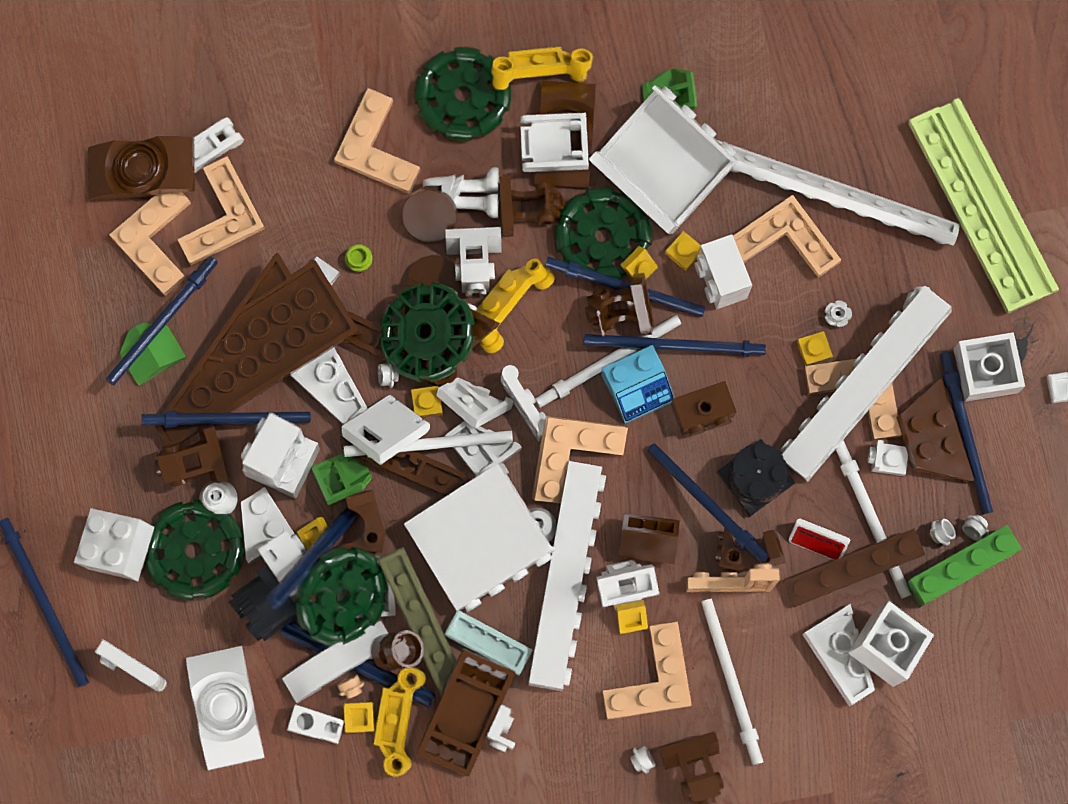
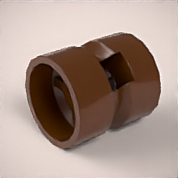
[371,630,424,671]

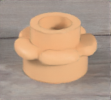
[337,675,364,699]

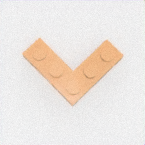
[334,88,420,194]
[177,156,265,266]
[109,193,191,296]
[733,195,841,278]
[804,359,902,441]
[532,416,628,503]
[686,564,779,592]
[603,622,692,720]

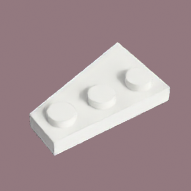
[290,348,368,425]
[802,604,875,707]

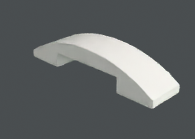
[282,621,388,703]

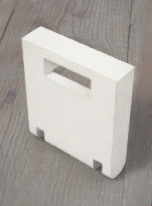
[520,113,589,172]
[342,395,430,465]
[95,640,167,692]

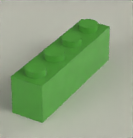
[907,525,1022,608]

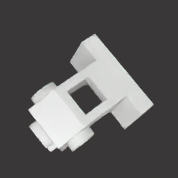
[445,227,502,296]
[596,560,659,610]

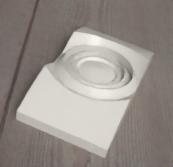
[186,646,265,770]

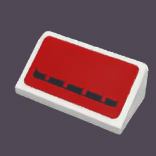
[788,518,850,560]

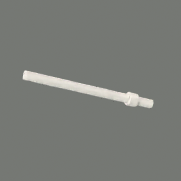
[535,315,681,408]
[344,431,513,458]
[835,440,912,599]
[701,599,763,765]

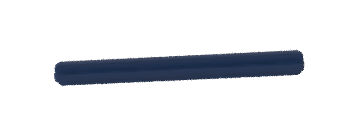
[266,508,357,608]
[280,622,435,707]

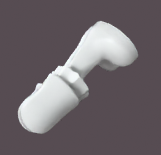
[423,167,499,218]

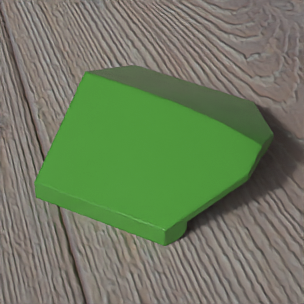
[642,68,697,111]
[119,323,187,386]
[311,453,372,505]

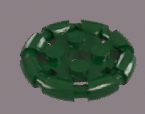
[414,47,512,141]
[554,187,653,280]
[379,282,475,382]
[144,500,245,601]
[295,547,388,646]

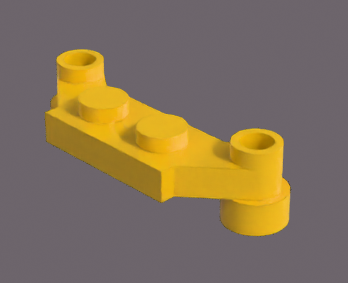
[491,47,593,90]
[477,258,554,353]
[374,667,426,777]

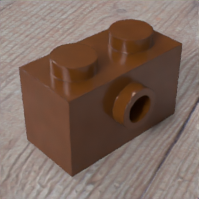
[671,381,736,436]
[618,513,680,564]

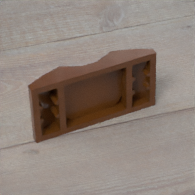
[534,80,596,190]
[88,136,195,202]
[416,649,516,777]

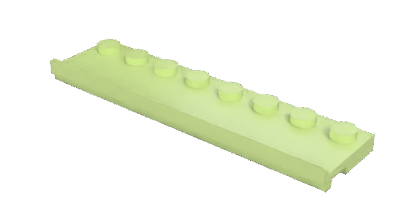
[908,98,1059,314]

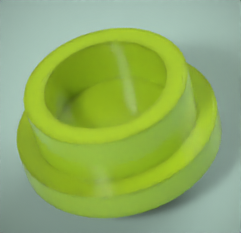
[345,244,373,272]

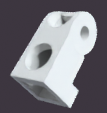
[287,705,345,744]

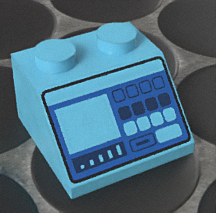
[601,345,674,424]

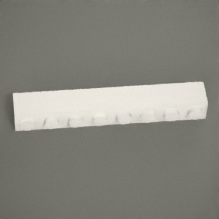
[780,286,952,482]
[529,461,606,691]

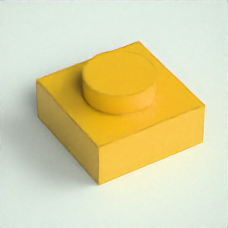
[665,231,701,271]
[620,246,658,280]
[797,331,833,366]
[411,386,443,418]
[297,517,328,551]
[616,600,648,634]
[344,702,374,733]

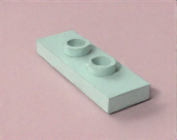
[444,610,533,676]

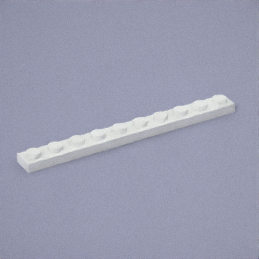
[717,140,960,246]

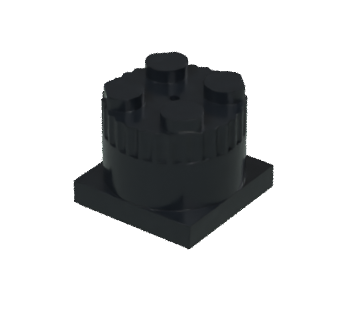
[716,439,795,517]
[229,566,298,641]

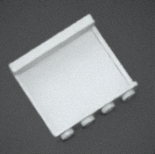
[589,85,739,234]
[404,463,557,612]

